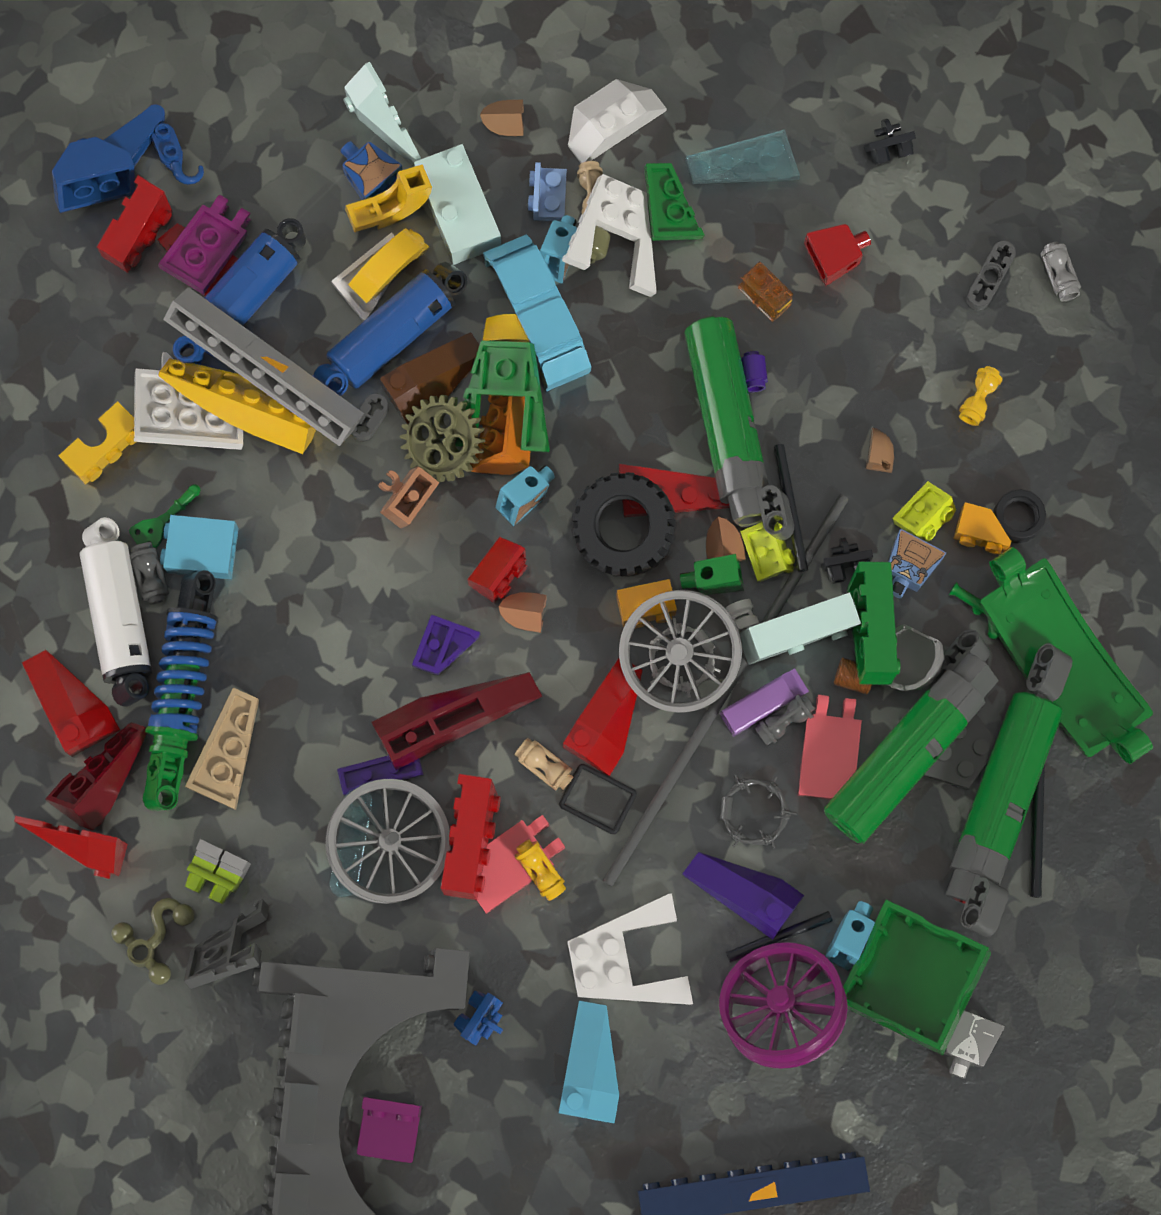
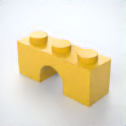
[58,401,136,485]

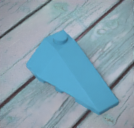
[559,1001,619,1123]

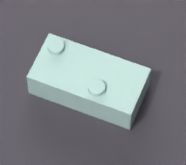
[414,144,501,265]
[740,593,861,665]

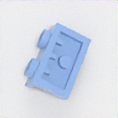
[528,162,567,221]

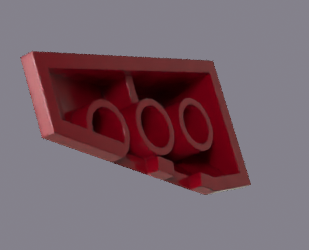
[45,722,147,831]

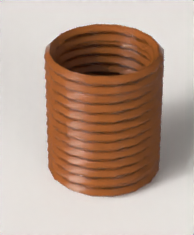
[834,657,872,695]

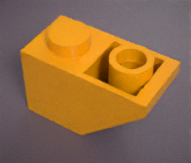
[953,502,1011,554]

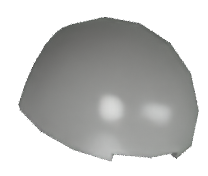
[889,624,944,692]

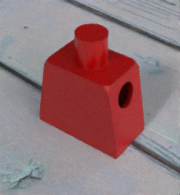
[804,224,871,286]

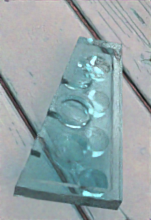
[685,129,800,184]

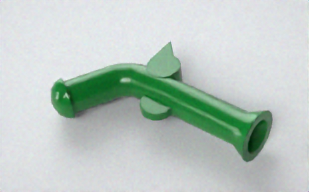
[948,582,999,639]

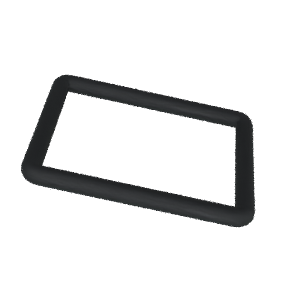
[559,764,637,834]

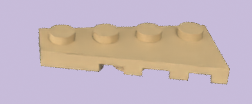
[185,687,259,810]

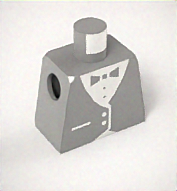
[944,1011,1005,1079]

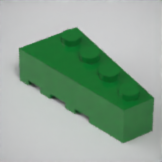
[847,562,901,685]

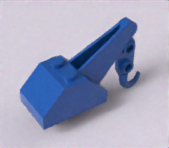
[52,104,204,213]

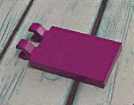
[159,194,251,295]

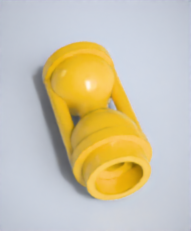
[959,366,1003,426]
[515,839,566,901]

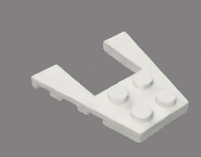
[562,174,657,297]
[568,893,693,1005]

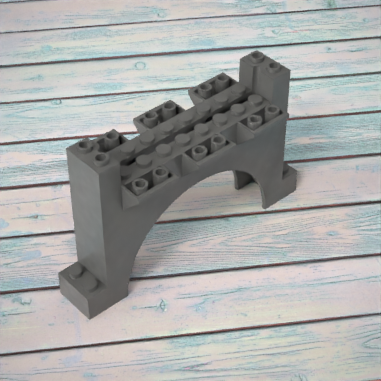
[252,948,470,1215]

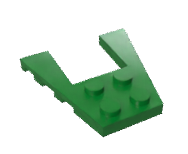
[455,340,550,452]

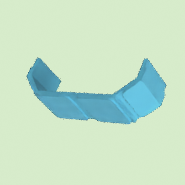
[483,234,591,392]

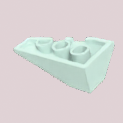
[343,62,421,167]

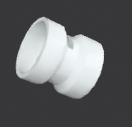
[726,599,760,633]

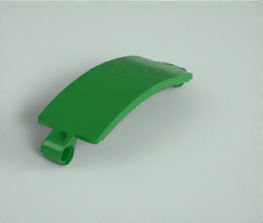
[980,547,1153,764]

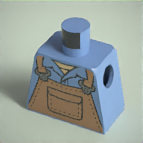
[888,529,946,598]

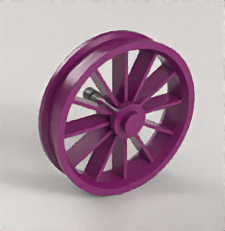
[719,943,848,1069]

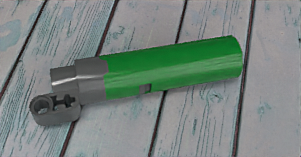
[684,316,794,540]
[824,630,998,844]

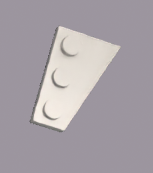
[331,232,394,321]

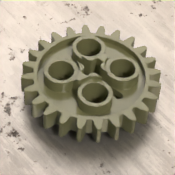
[400,395,485,482]

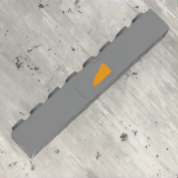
[163,287,364,446]

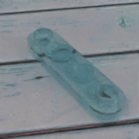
[329,787,372,898]

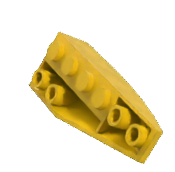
[158,358,316,454]

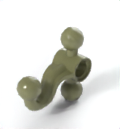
[111,898,195,985]

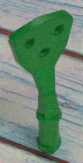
[129,484,201,549]

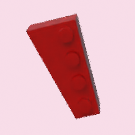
[441,774,501,900]

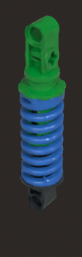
[143,570,219,811]

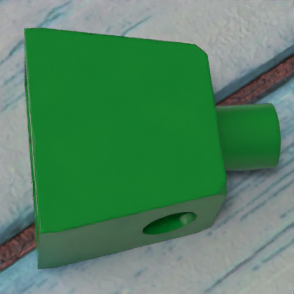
[680,554,744,595]

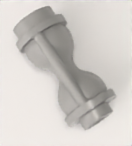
[1040,242,1081,302]

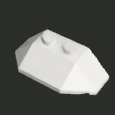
[568,79,667,163]

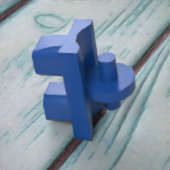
[453,991,503,1046]

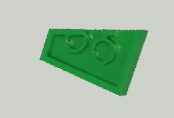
[644,163,705,241]

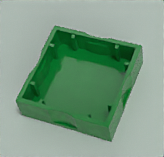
[843,900,991,1055]

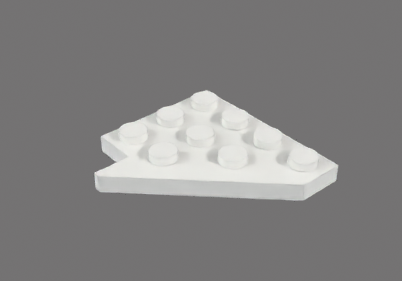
[134,352,243,450]

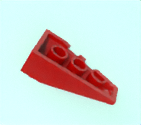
[22,650,121,757]
[563,658,643,777]
[14,816,128,879]

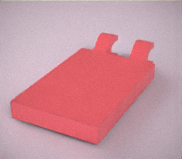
[798,695,862,800]
[477,815,565,914]

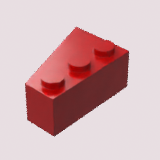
[97,175,173,273]

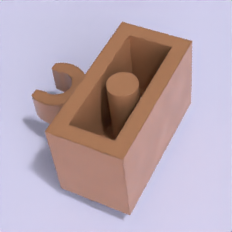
[378,466,440,528]

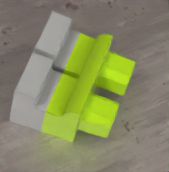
[185,839,251,905]

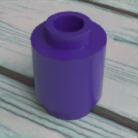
[741,351,768,392]

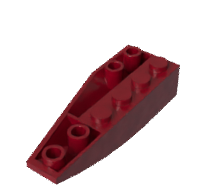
[371,672,542,770]

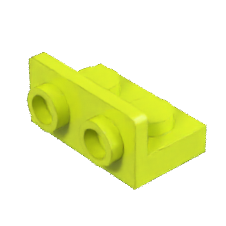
[892,481,956,542]
[740,522,795,582]

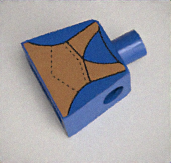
[341,141,403,200]

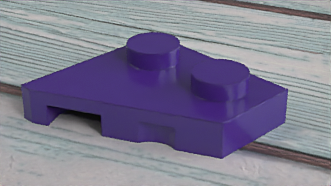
[412,615,481,676]

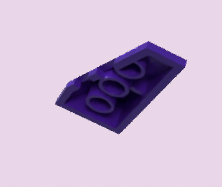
[682,852,804,940]

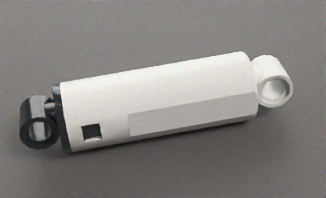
[80,517,152,707]

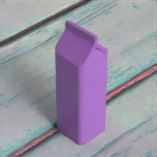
[720,668,809,737]

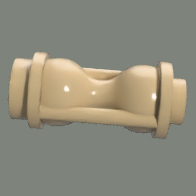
[577,161,603,214]
[514,738,573,791]

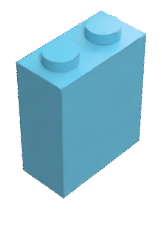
[160,515,239,580]

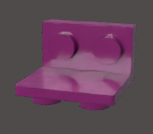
[357,1097,422,1163]

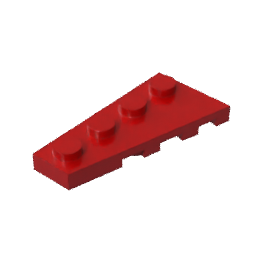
[619,464,730,518]

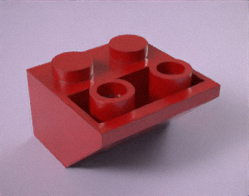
[468,537,527,604]

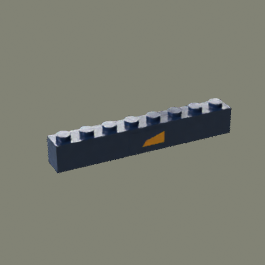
[637,1151,870,1215]

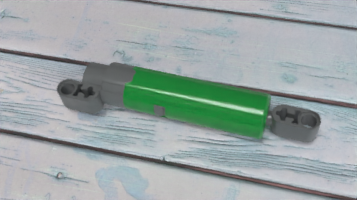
[946,644,1072,937]

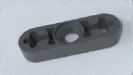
[966,241,1016,311]

